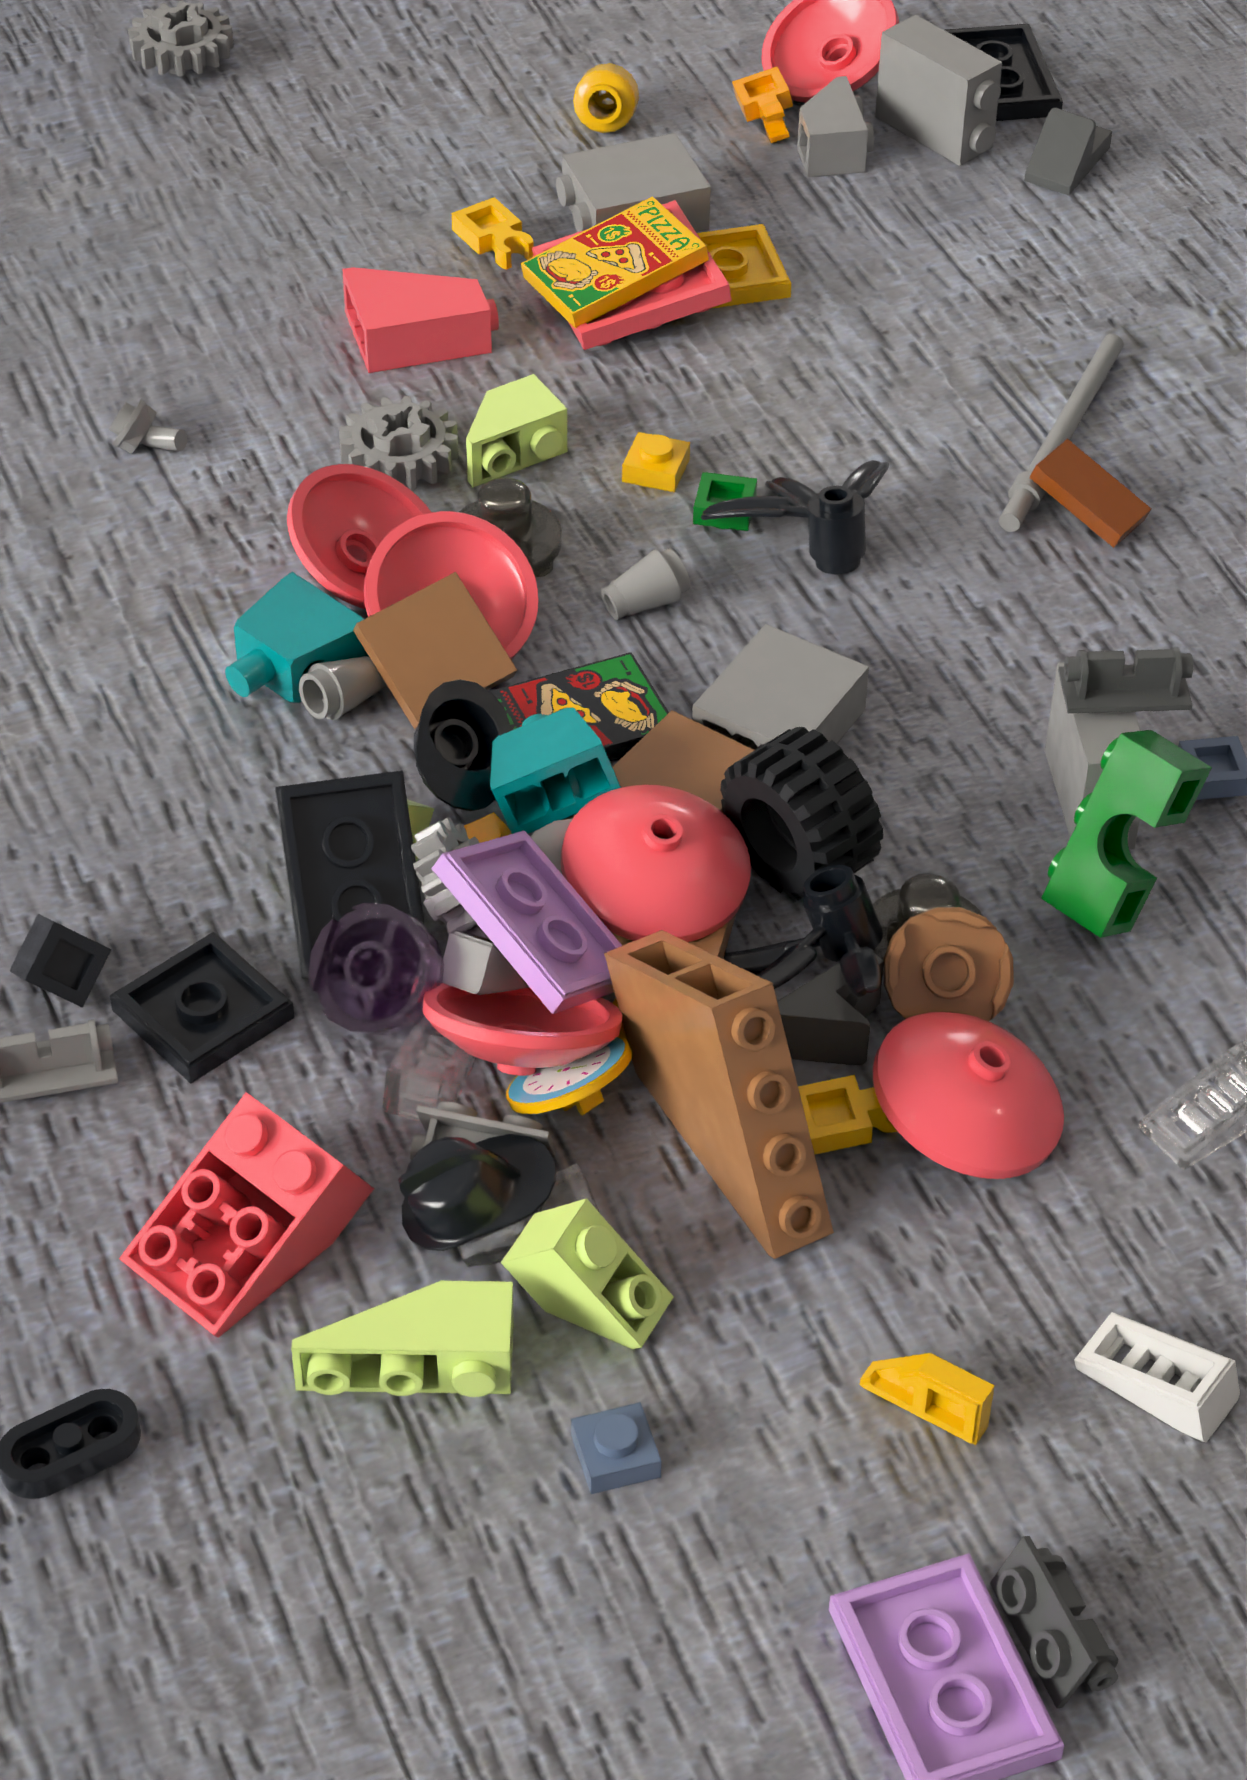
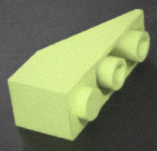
[291,1280,514,1397]

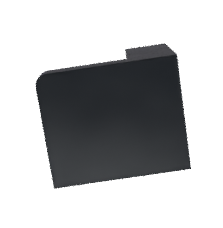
[10,914,112,1008]

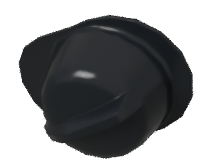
[414,679,510,811]
[398,1134,556,1251]

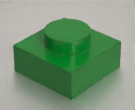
[693,472,757,531]

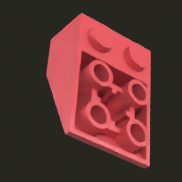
[119,1092,374,1338]

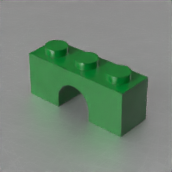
[1041,730,1212,938]

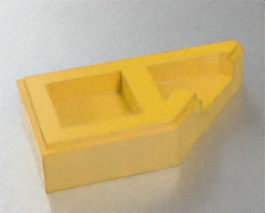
[860,1353,995,1445]

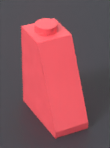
[342,267,499,373]

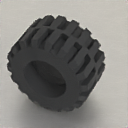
[720,727,883,900]

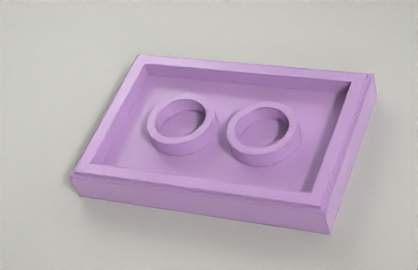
[431,831,622,1014]
[829,1553,1064,1780]

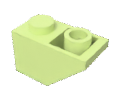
[466,374,568,487]
[501,1198,674,1349]

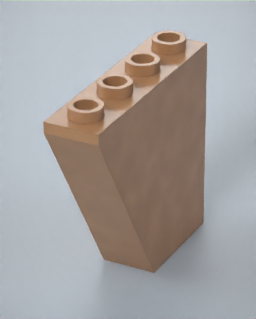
[604,930,834,1259]

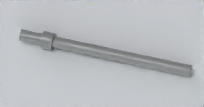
[999,334,1124,532]

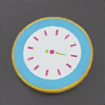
[506,1036,632,1116]

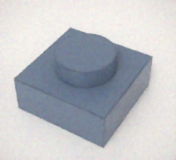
[1178,736,1247,800]
[571,1402,662,1494]

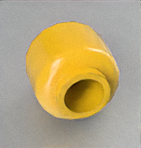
[573,63,639,133]

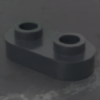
[0,1389,141,1499]

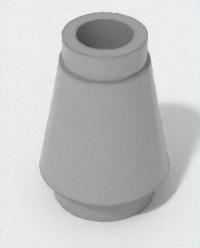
[601,548,690,620]
[299,656,387,720]

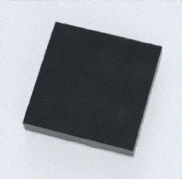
[110,932,295,1084]

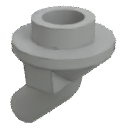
[109,399,187,454]

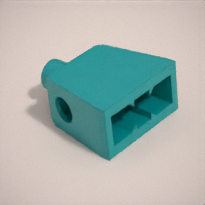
[225,572,369,703]
[490,708,621,834]

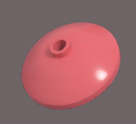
[762,0,899,103]
[287,464,431,610]
[364,511,539,660]
[561,785,751,942]
[422,983,623,1076]
[873,1012,1064,1179]

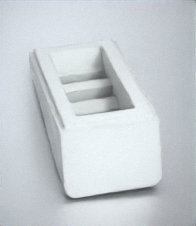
[1074,1312,1240,1443]

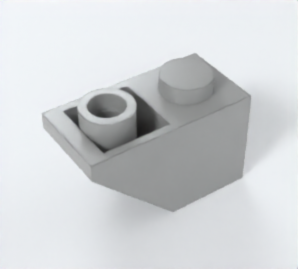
[797,76,874,178]

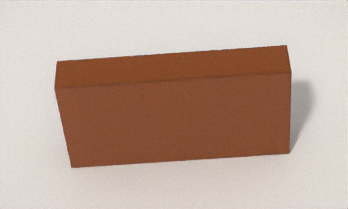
[1029,439,1152,548]

